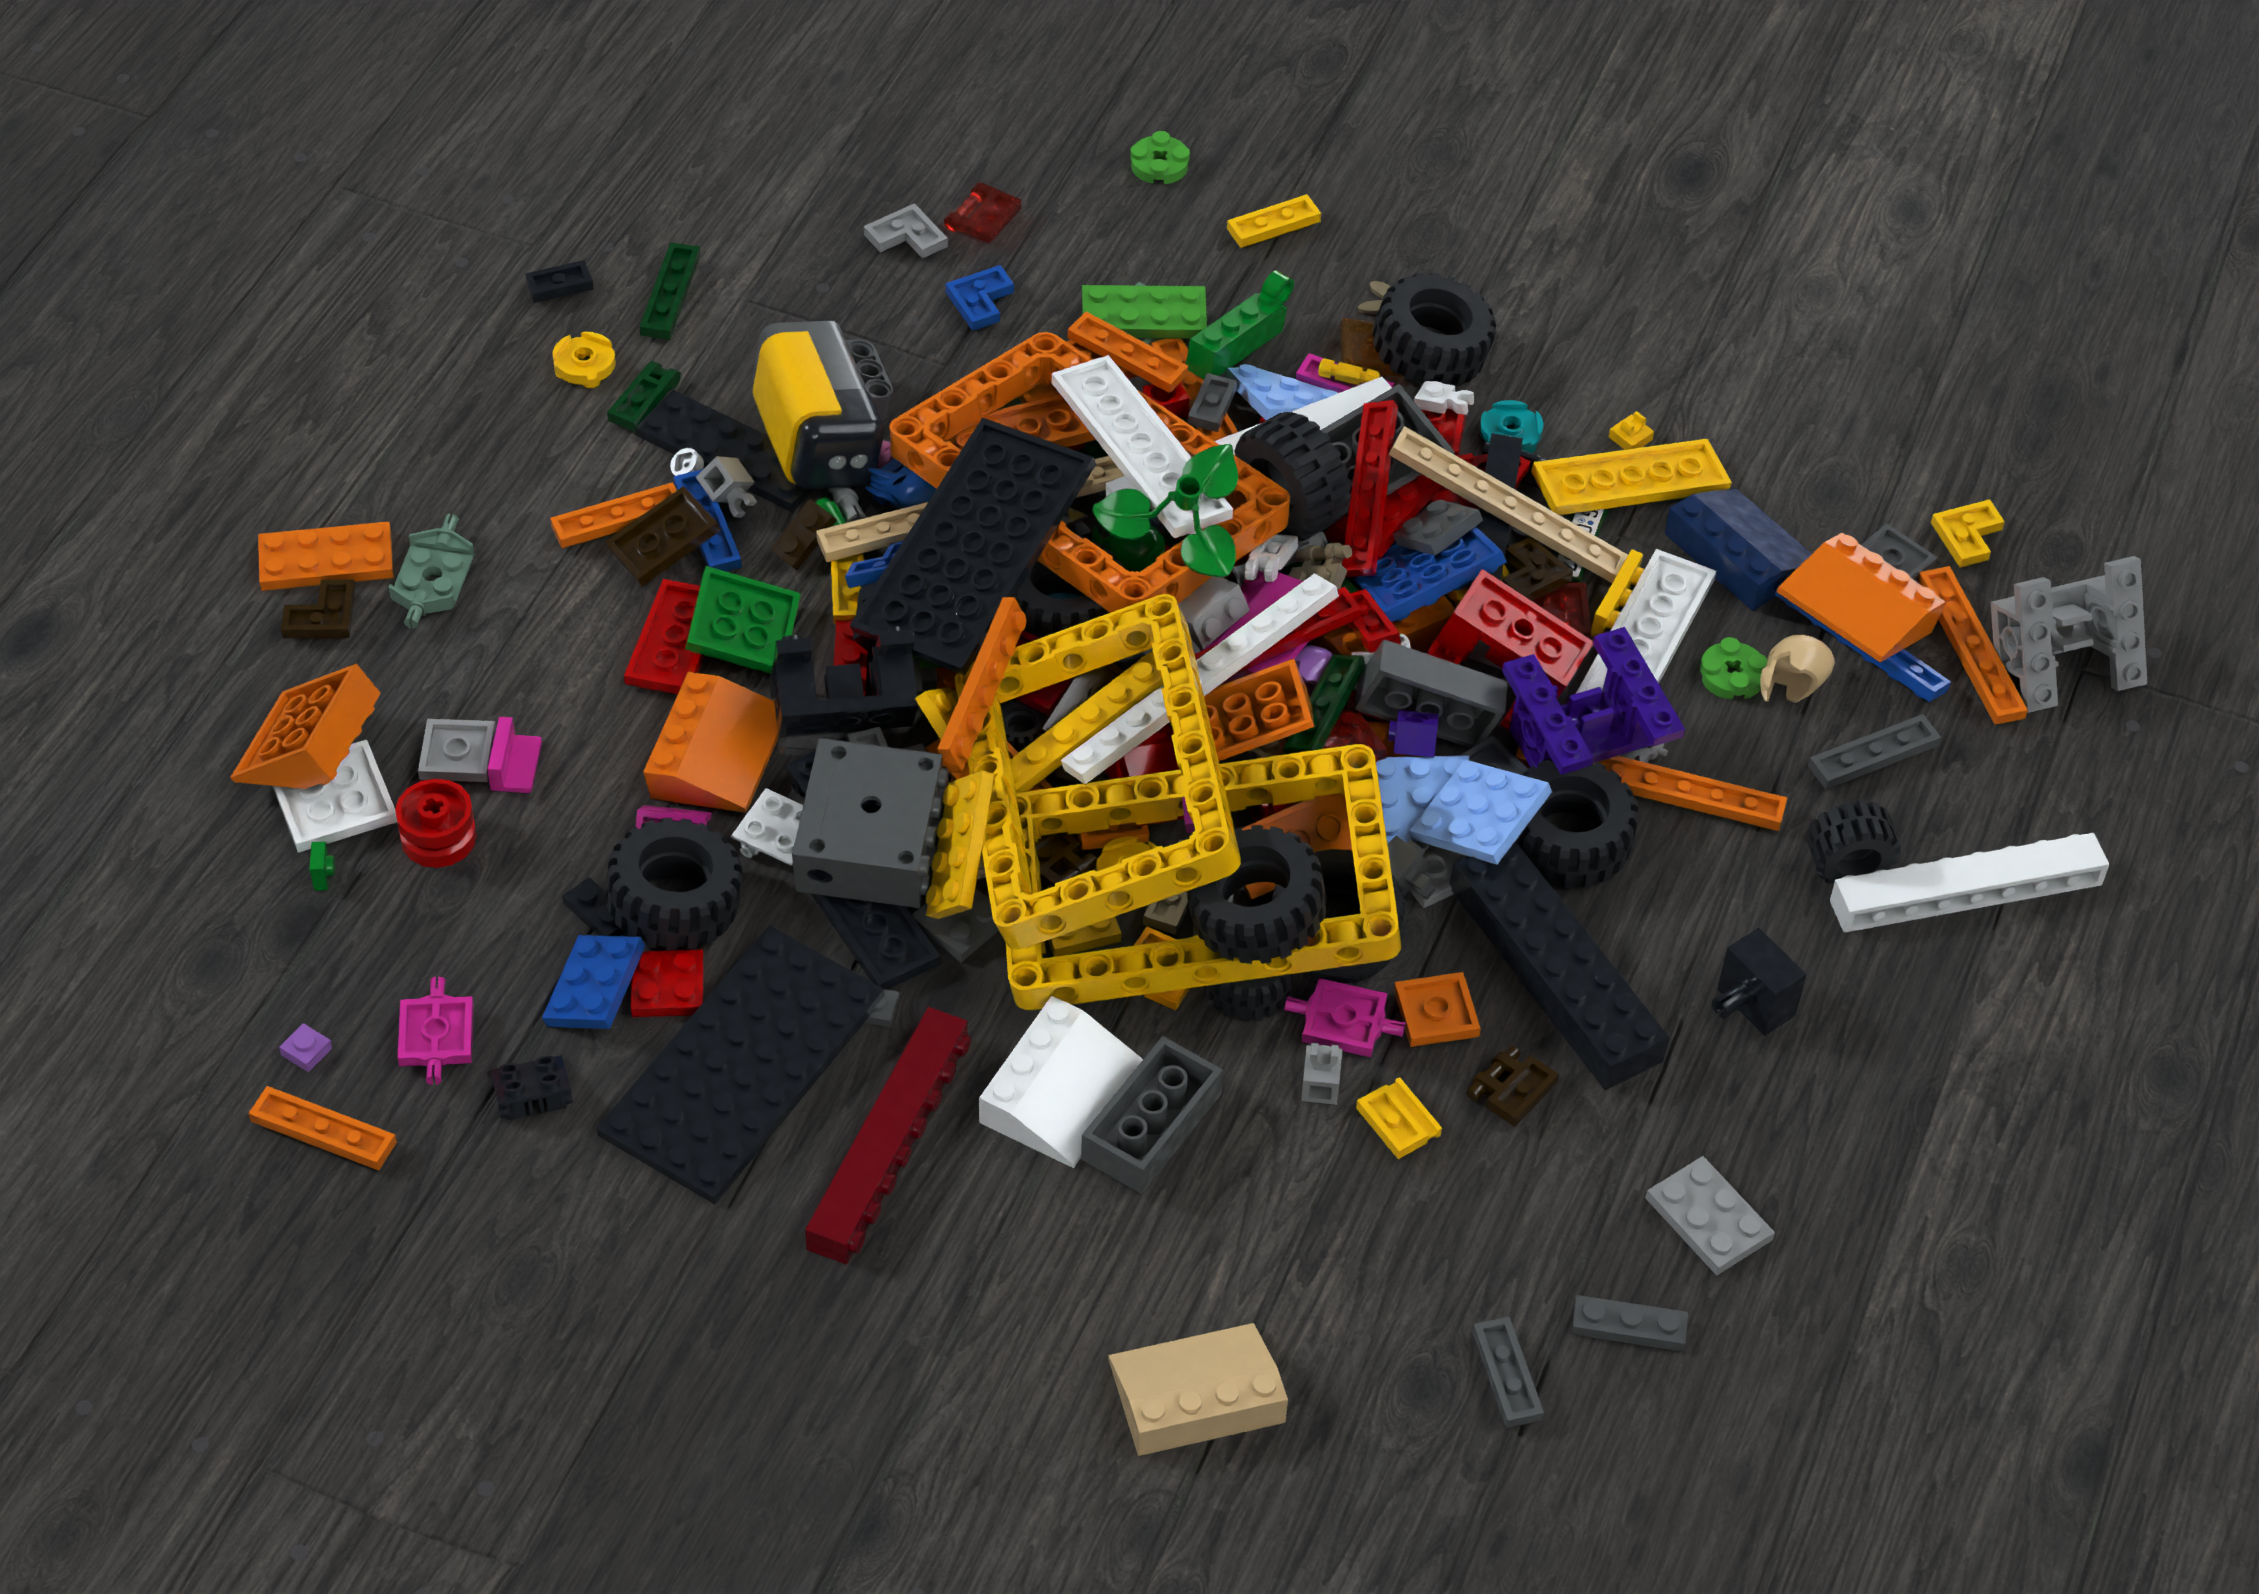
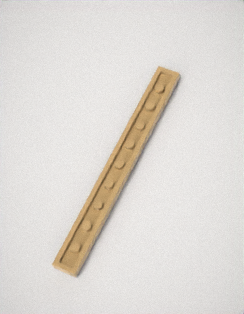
[816,456,1125,562]

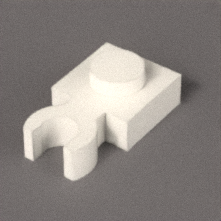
[1414,381,1474,414]

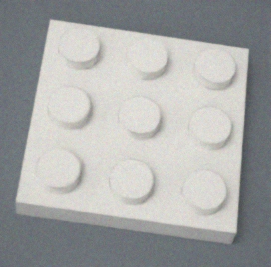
[273,740,397,853]

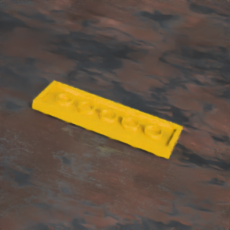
[1531,439,1732,515]

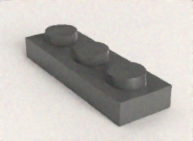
[1571,1295,1688,1352]
[1472,1316,1544,1428]

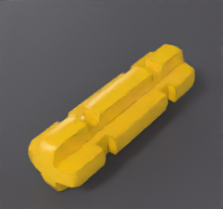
[1318,358,1380,386]

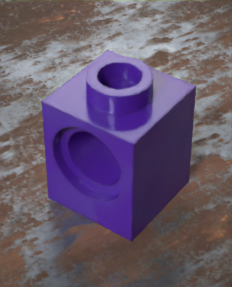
[1388,710,1439,758]

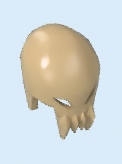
[1760,635,1835,703]

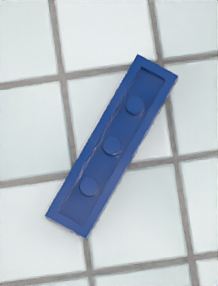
[673,469,742,571]

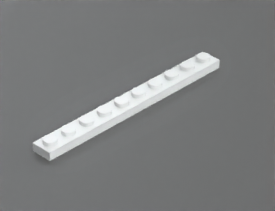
[1061,573,1339,784]

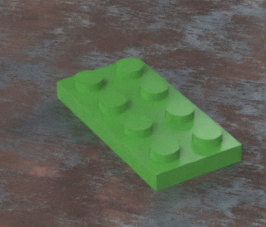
[1082,285,1207,339]

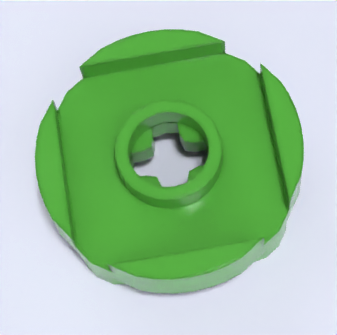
[1130,131,1190,184]
[1700,637,1767,700]

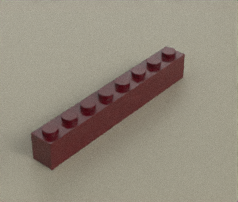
[805,1007,971,1265]

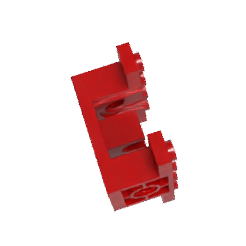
[1426,569,1593,731]

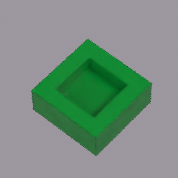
[309,841,335,891]

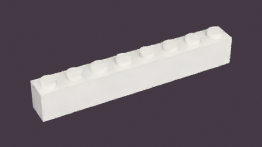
[1830,833,2109,933]

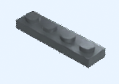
[1808,714,1941,789]

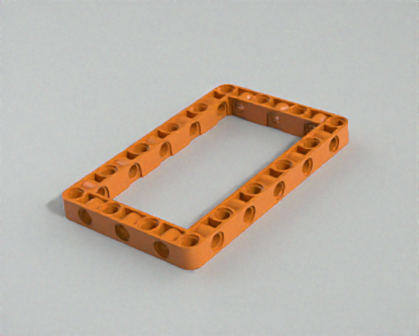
[889,332,1291,613]

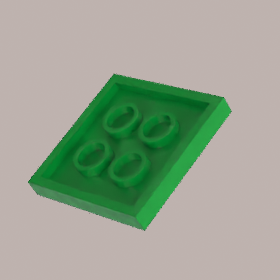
[685,566,801,674]

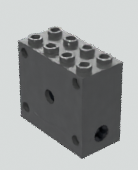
[792,738,949,908]

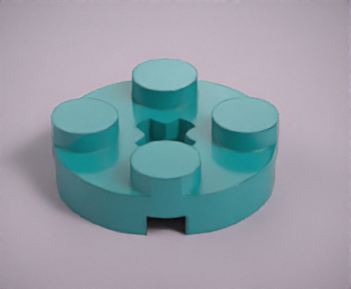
[1479,400,1543,453]

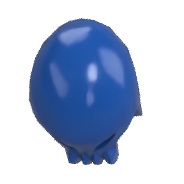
[865,461,936,509]

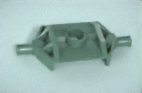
[389,514,474,629]

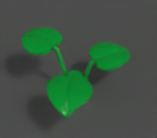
[1093,444,1238,578]

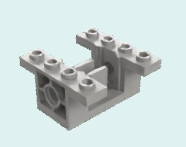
[1991,556,2147,713]

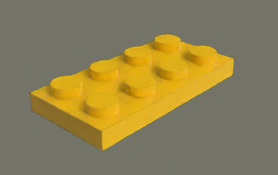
[926,770,994,919]

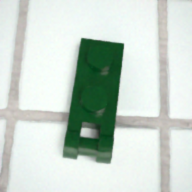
[607,361,681,432]

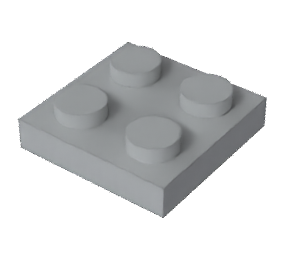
[418,719,496,782]

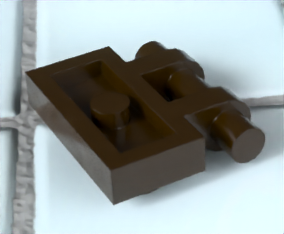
[1035,832,1097,891]
[1466,1046,1559,1127]

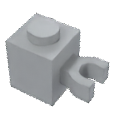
[696,456,757,518]
[1301,1043,1342,1105]

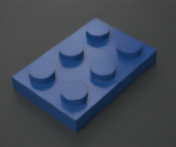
[542,935,645,1029]

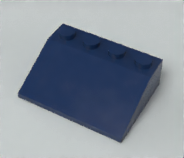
[1665,488,1812,611]

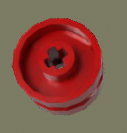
[395,778,477,868]

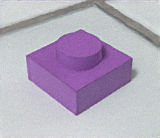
[279,1023,332,1072]

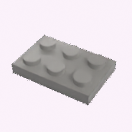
[1646,1156,1775,1276]

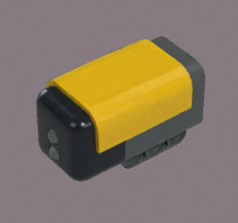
[752,321,893,490]

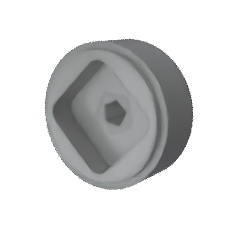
[670,448,704,476]

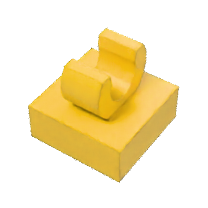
[1609,411,1654,450]

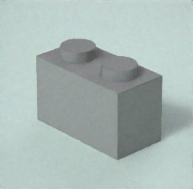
[1178,576,1250,649]

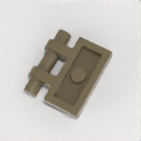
[1288,543,1352,590]

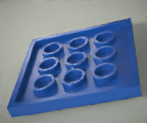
[1347,527,1507,622]

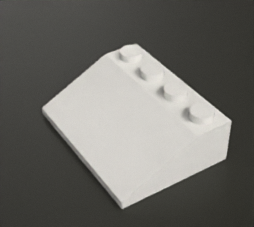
[979,996,1143,1168]

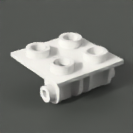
[731,788,803,866]

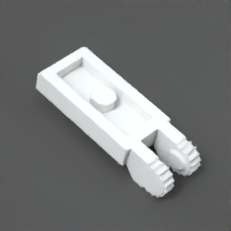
[1244,534,1298,582]

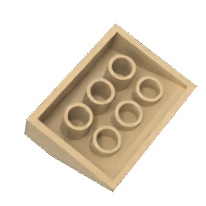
[1108,1323,1288,1456]

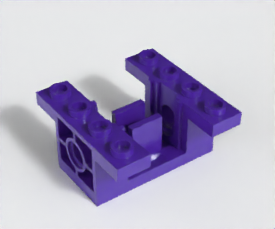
[1502,627,1685,775]

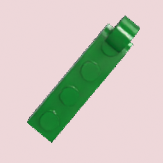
[1186,270,1294,379]

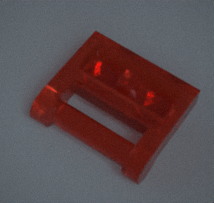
[944,183,1021,244]

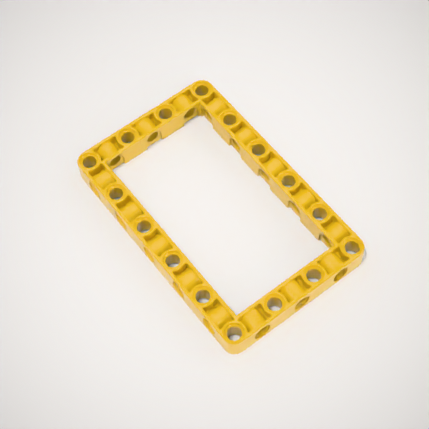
[955,594,1241,950]
[1006,744,1401,1010]

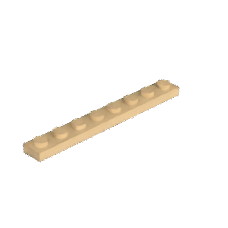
[1388,426,1628,583]

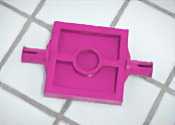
[398,977,474,1085]
[1284,978,1406,1058]

